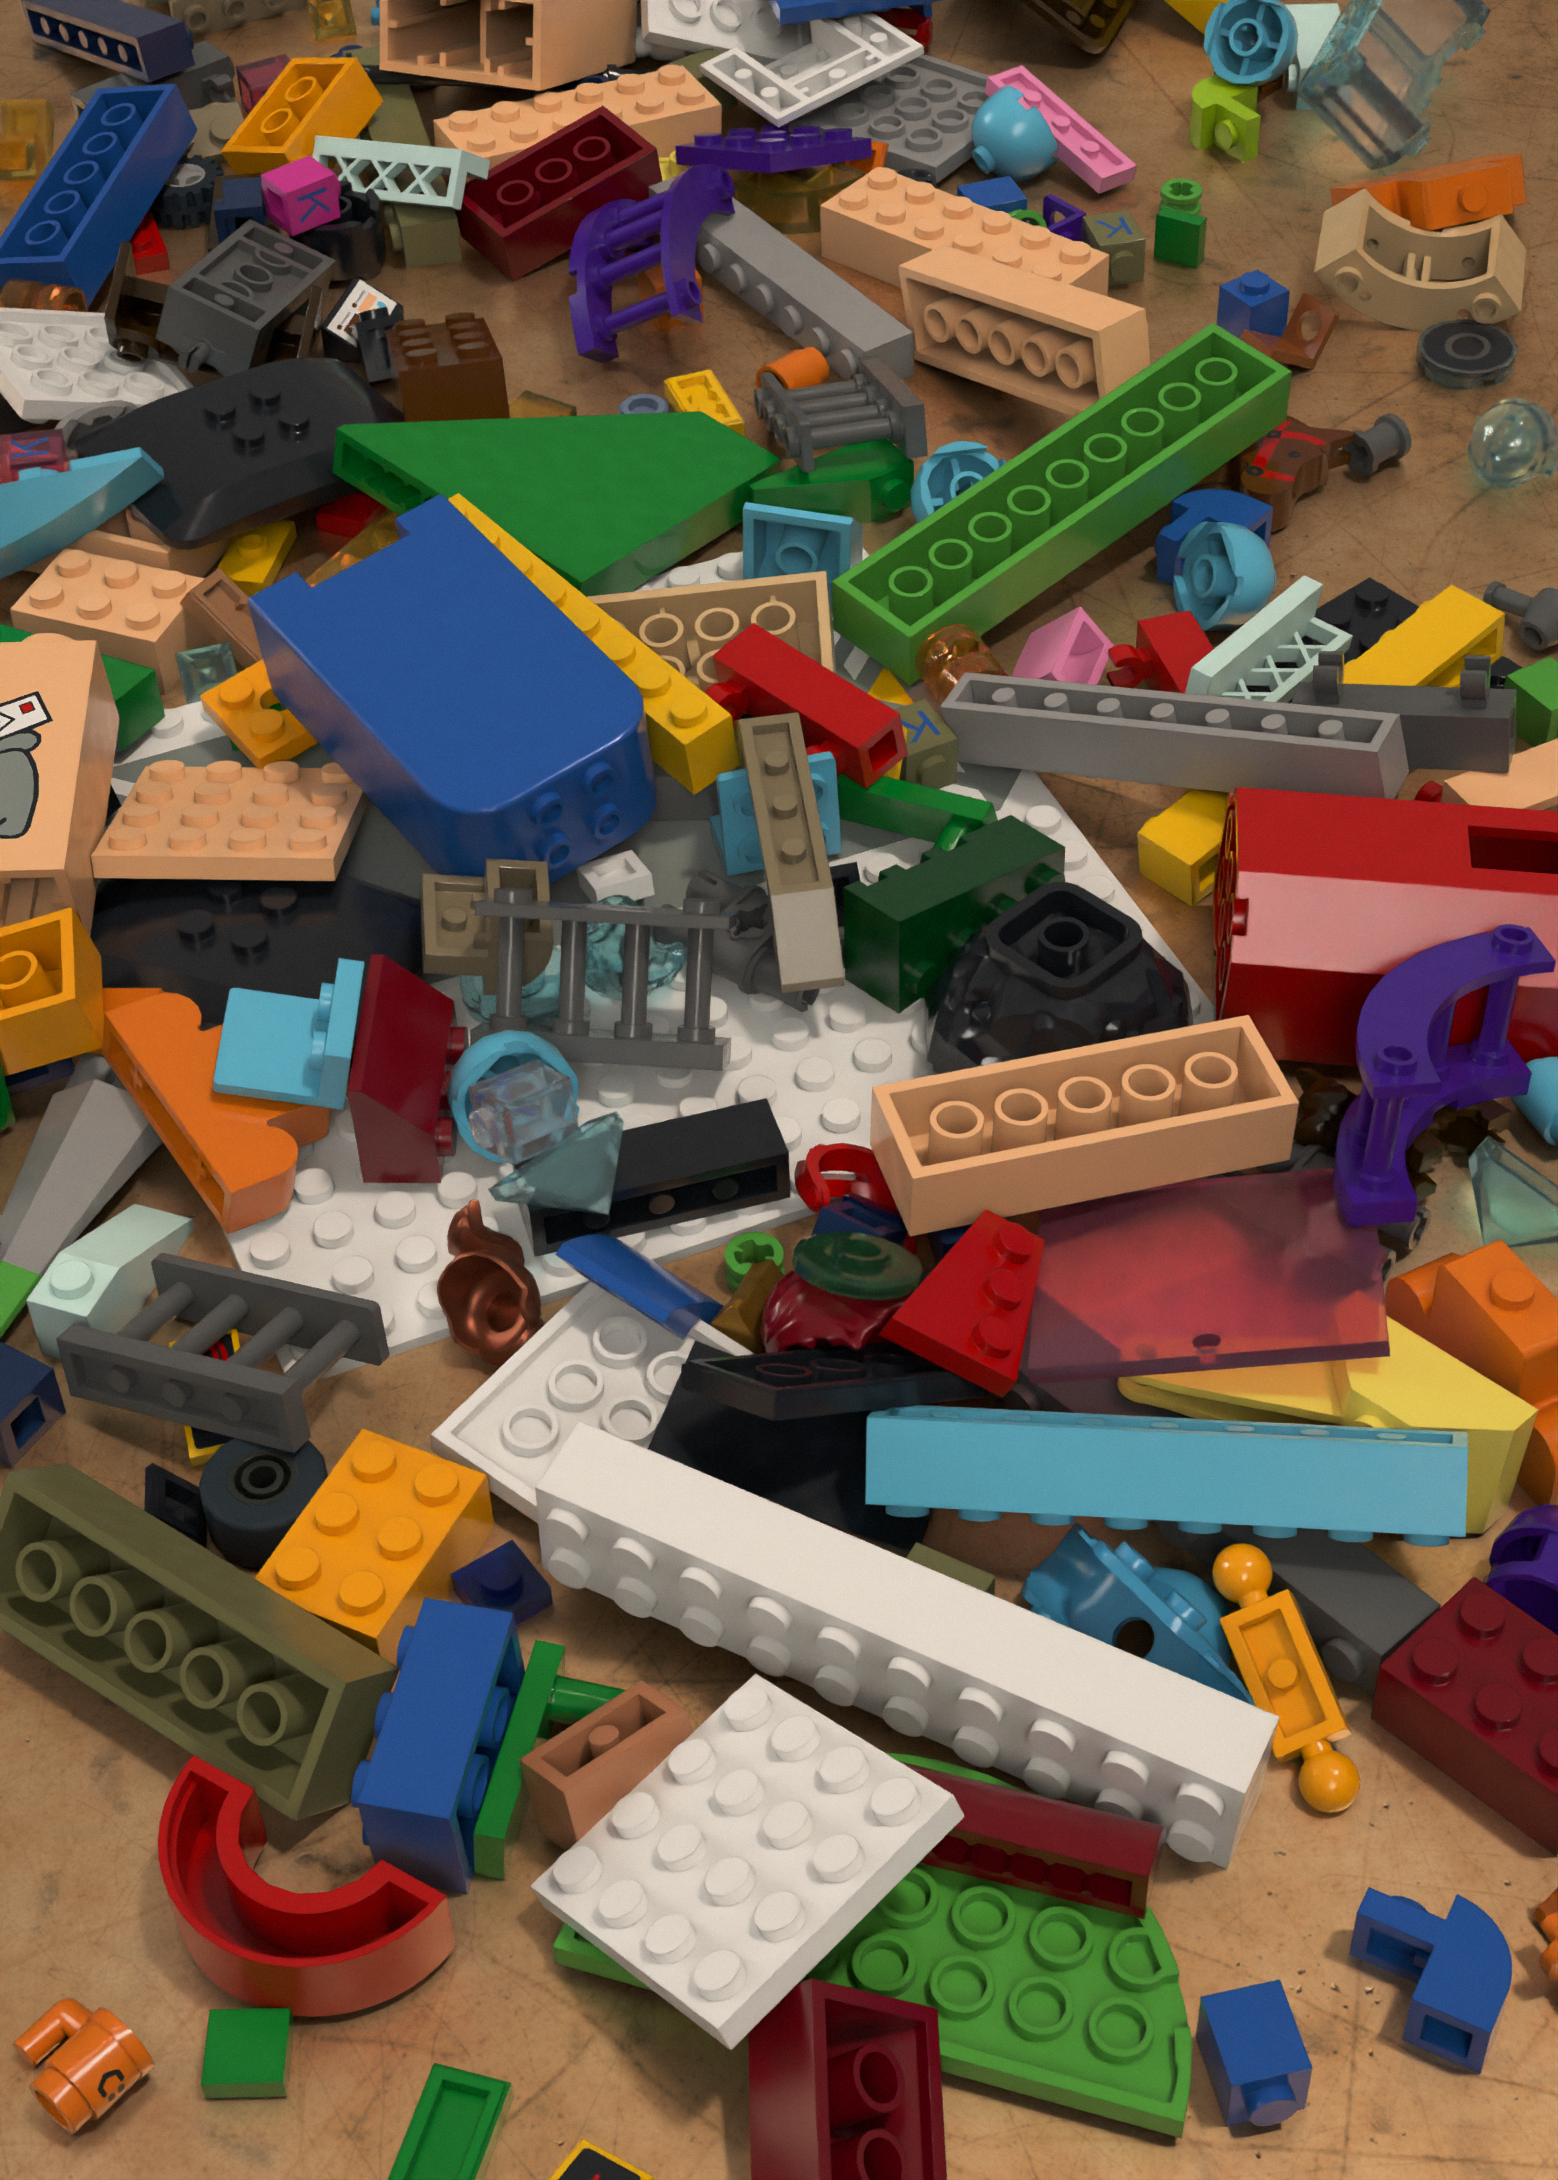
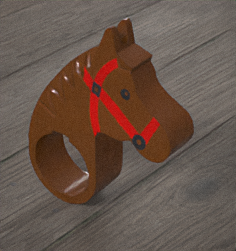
[1194,415,1354,532]

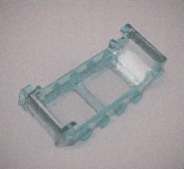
[1295,0,1491,170]

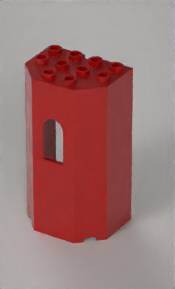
[1213,787,1558,1066]

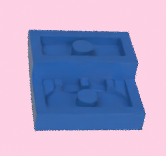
[556,1234,724,1340]

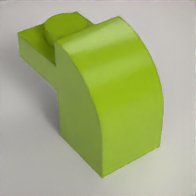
[1189,74,1261,163]

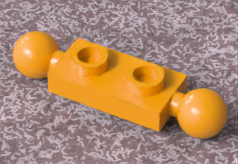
[1212,1543,1361,1813]

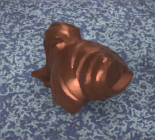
[437,1199,545,1368]

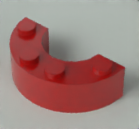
[158,1755,456,2017]

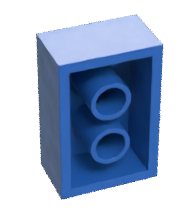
[351,1598,525,1894]

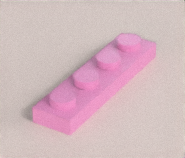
[984,65,1137,194]

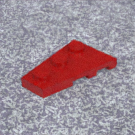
[878,1209,1045,1398]

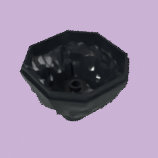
[925,882,1194,1074]

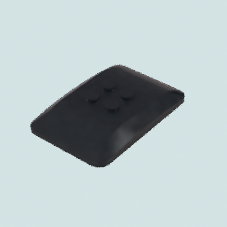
[75,357,405,550]
[90,874,424,1066]

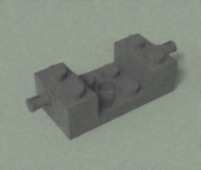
[155,219,336,377]

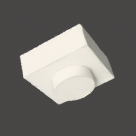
[576,850,655,906]

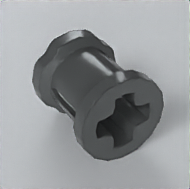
[1342,413,1412,477]

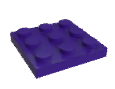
[675,123,872,173]

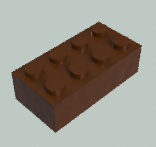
[385,312,510,422]

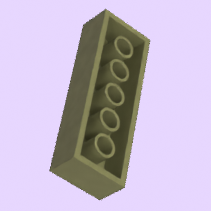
[0,1463,399,1821]

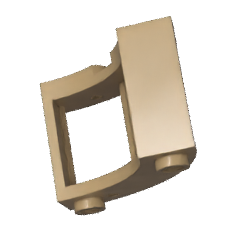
[1314,188,1526,331]

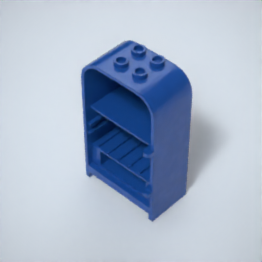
[248,494,657,884]

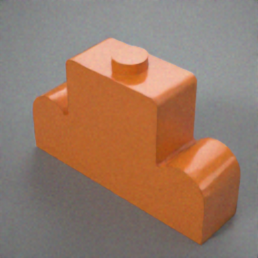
[1330,153,1527,230]
[102,992,332,1234]
[1382,1239,1558,1506]

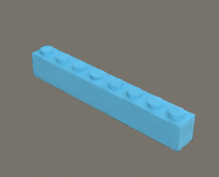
[866,1405,1468,1547]

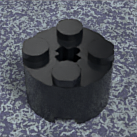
[289,181,386,285]

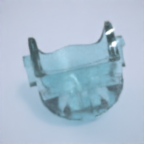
[1468,398,1558,489]
[585,894,687,1001]

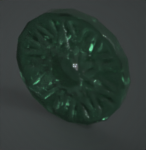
[792,1232,923,1300]

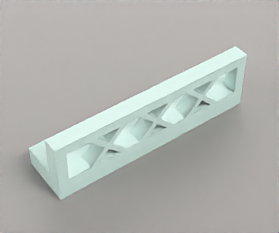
[312,135,490,210]
[1185,575,1353,703]

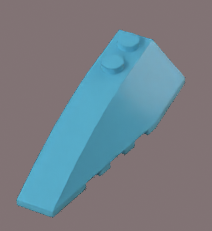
[0,447,164,579]

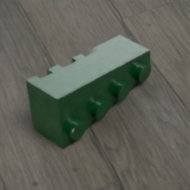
[843,815,1065,1014]

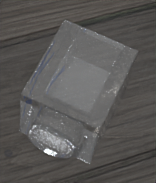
[468,1060,580,1165]

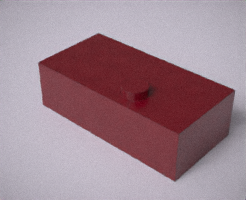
[455,106,662,282]

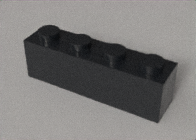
[511,1098,791,1257]

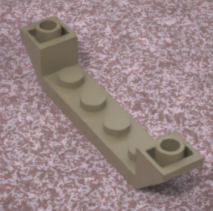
[734,712,844,993]

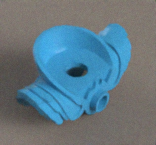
[1021,1522,1255,1706]

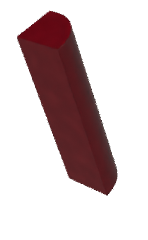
[899,1761,1166,1919]

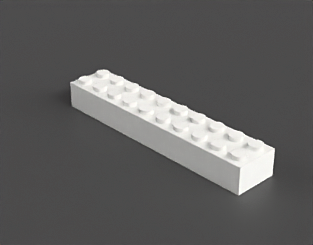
[535,1420,1279,1869]

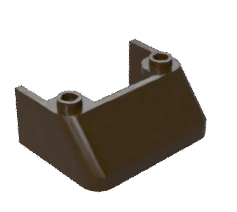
[104,241,323,376]

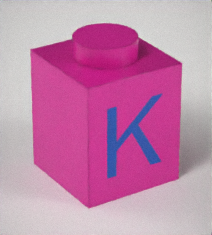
[260,155,341,237]

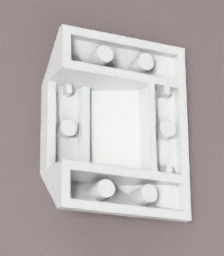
[700,11,924,127]

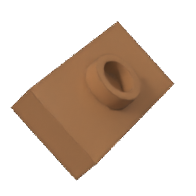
[180,568,263,669]

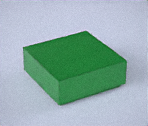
[1154,207,1207,268]
[201,2008,294,2098]

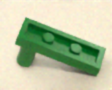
[837,773,998,852]
[473,1640,626,1880]

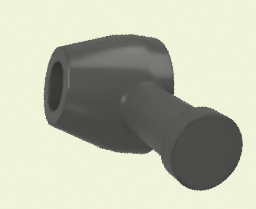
[1483,581,1558,651]

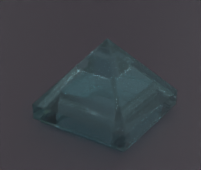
[175,642,237,704]

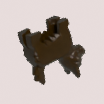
[1293,1067,1512,1201]

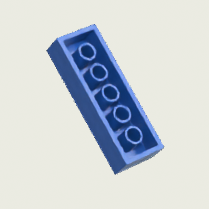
[0,84,198,310]

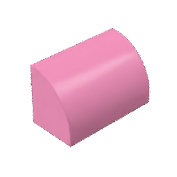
[1011,606,1114,685]

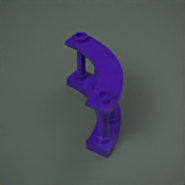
[569,163,735,364]
[1333,924,1556,1227]

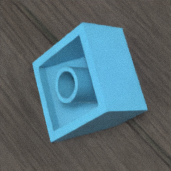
[743,502,863,607]

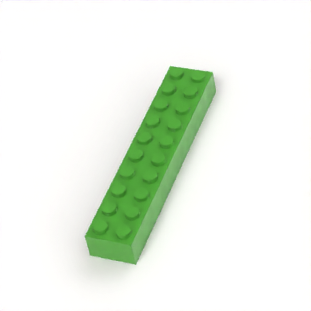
[832,323,1292,685]

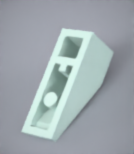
[26,1204,195,1359]

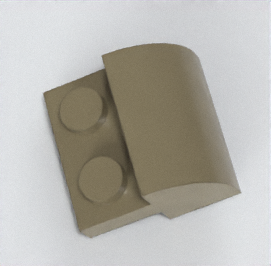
[420,858,554,995]

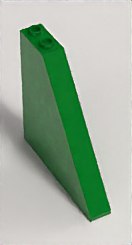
[332,411,782,597]

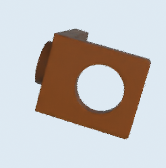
[1240,293,1340,369]

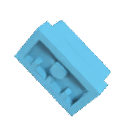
[709,751,842,876]
[213,958,365,1110]

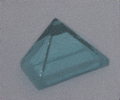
[488,1111,624,1214]
[1468,1135,1558,1248]

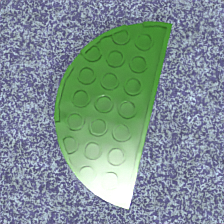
[553,1753,1192,2138]

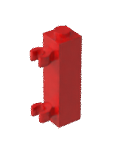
[1106,610,1214,693]
[704,623,908,789]

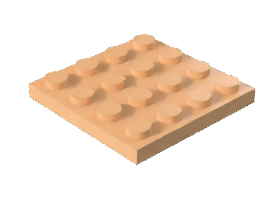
[91,760,370,881]

